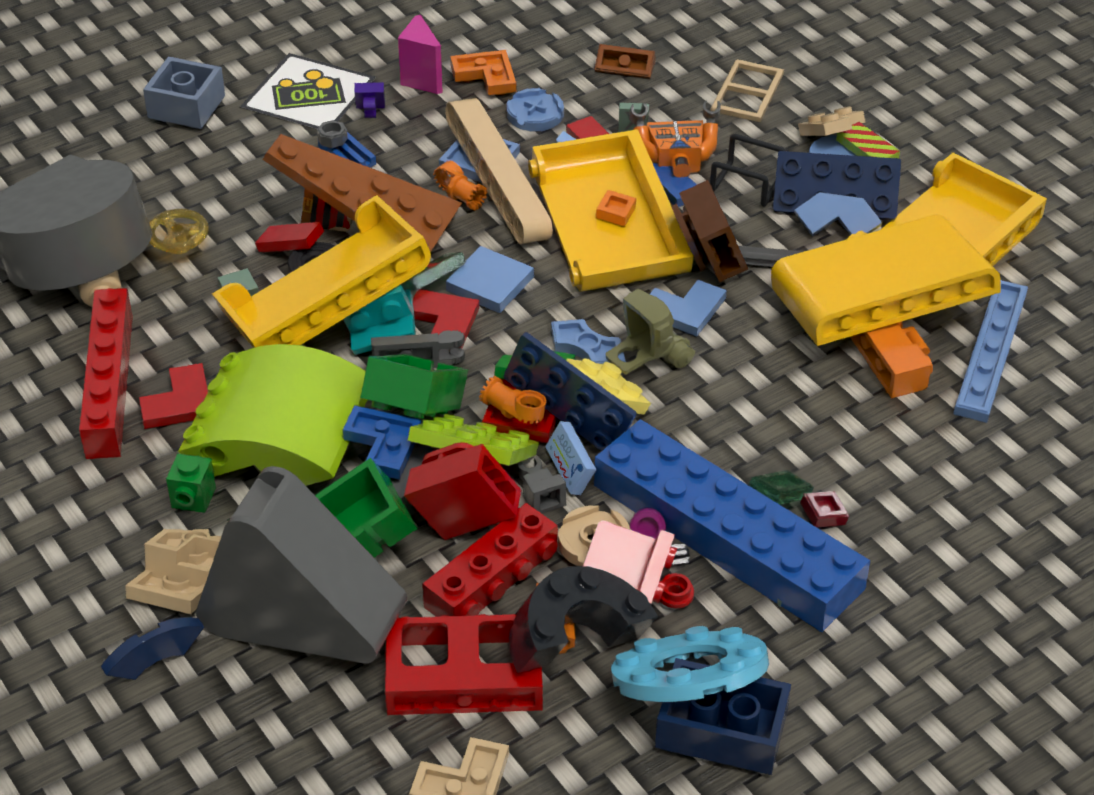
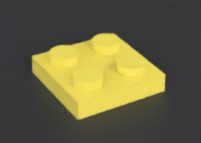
[566,358,651,414]

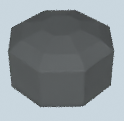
[317,120,348,148]

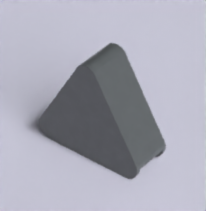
[196,466,407,663]

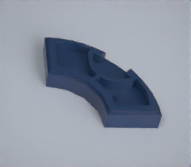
[101,617,204,680]

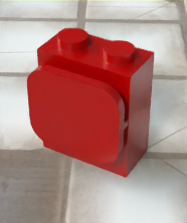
[404,442,521,540]

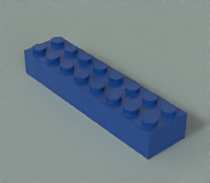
[594,419,870,632]

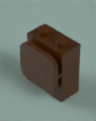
[671,180,748,282]

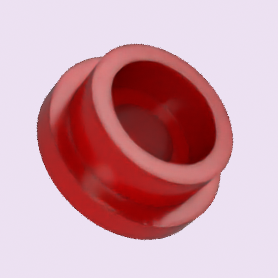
[660,573,694,608]

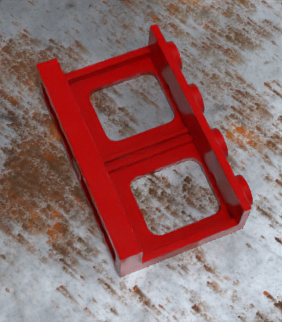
[385,614,543,715]

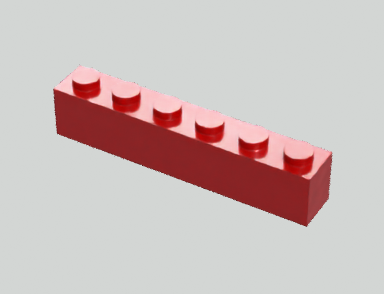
[79,288,133,459]

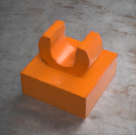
[596,190,637,227]

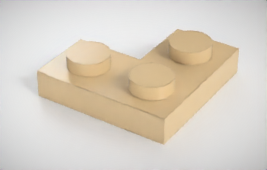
[798,106,865,136]
[409,737,509,795]

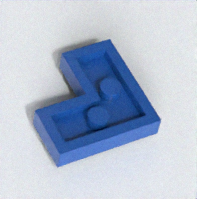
[343,405,421,480]

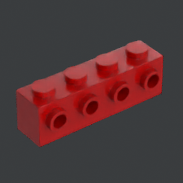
[422,503,558,617]

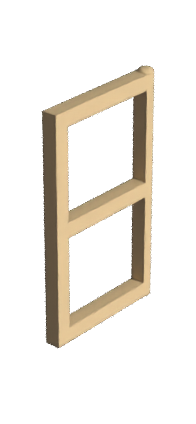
[710,59,784,122]

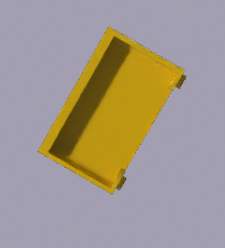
[528,129,693,292]
[848,153,1047,266]
[212,195,431,348]
[771,214,1001,346]

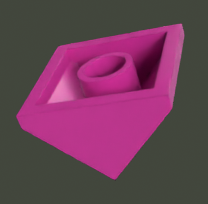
[398,15,443,94]

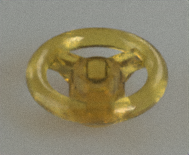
[149,209,209,254]

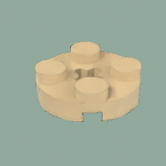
[558,505,630,566]

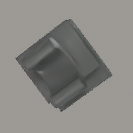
[517,456,567,514]

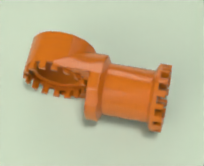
[433,160,488,211]
[479,376,546,424]

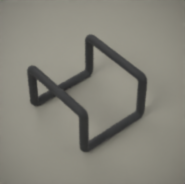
[710,133,786,207]

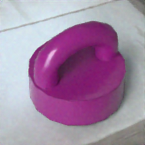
[630,508,666,539]

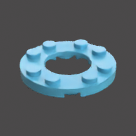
[611,626,769,702]

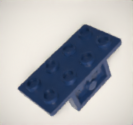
[773,151,901,220]
[503,332,637,451]

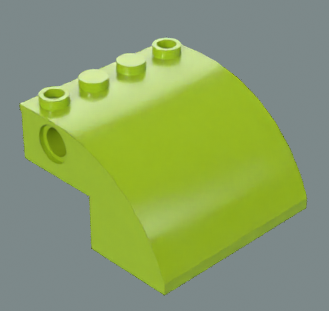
[178,344,368,486]

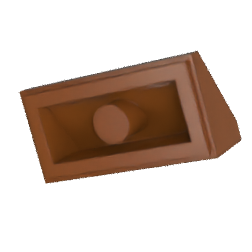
[594,44,656,79]

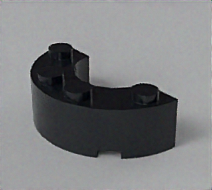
[509,566,659,674]

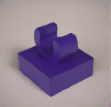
[354,82,385,118]

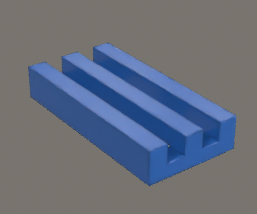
[318,132,376,167]

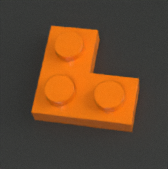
[450,50,517,95]

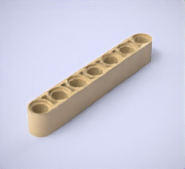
[445,98,553,244]

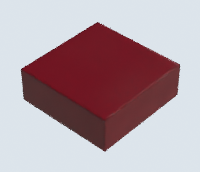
[800,491,849,527]

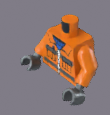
[628,100,721,177]

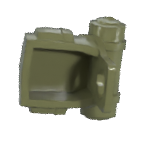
[605,289,695,375]

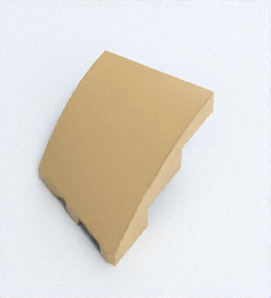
[125,529,221,614]

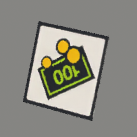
[240,53,376,129]

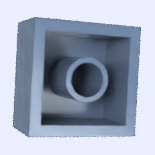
[143,56,225,129]

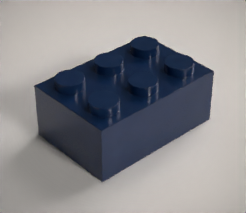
[655,658,791,775]

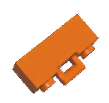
[850,321,933,398]

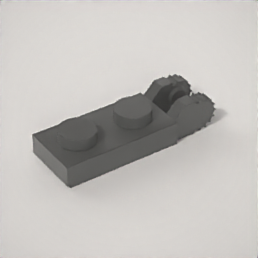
[371,330,465,368]

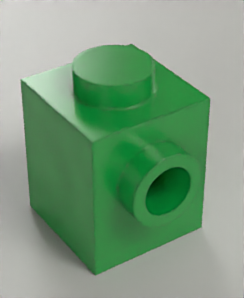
[166,453,216,513]

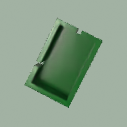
[360,354,469,418]
[315,458,417,558]

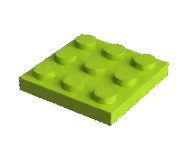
[407,414,539,466]

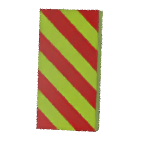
[836,122,900,158]

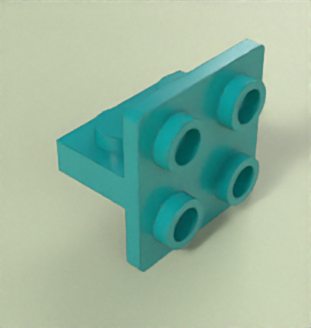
[343,284,416,355]

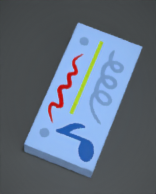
[545,421,596,495]

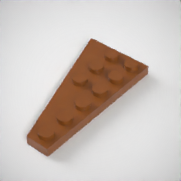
[262,134,462,252]

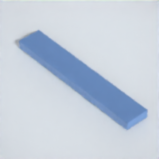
[954,280,1028,423]

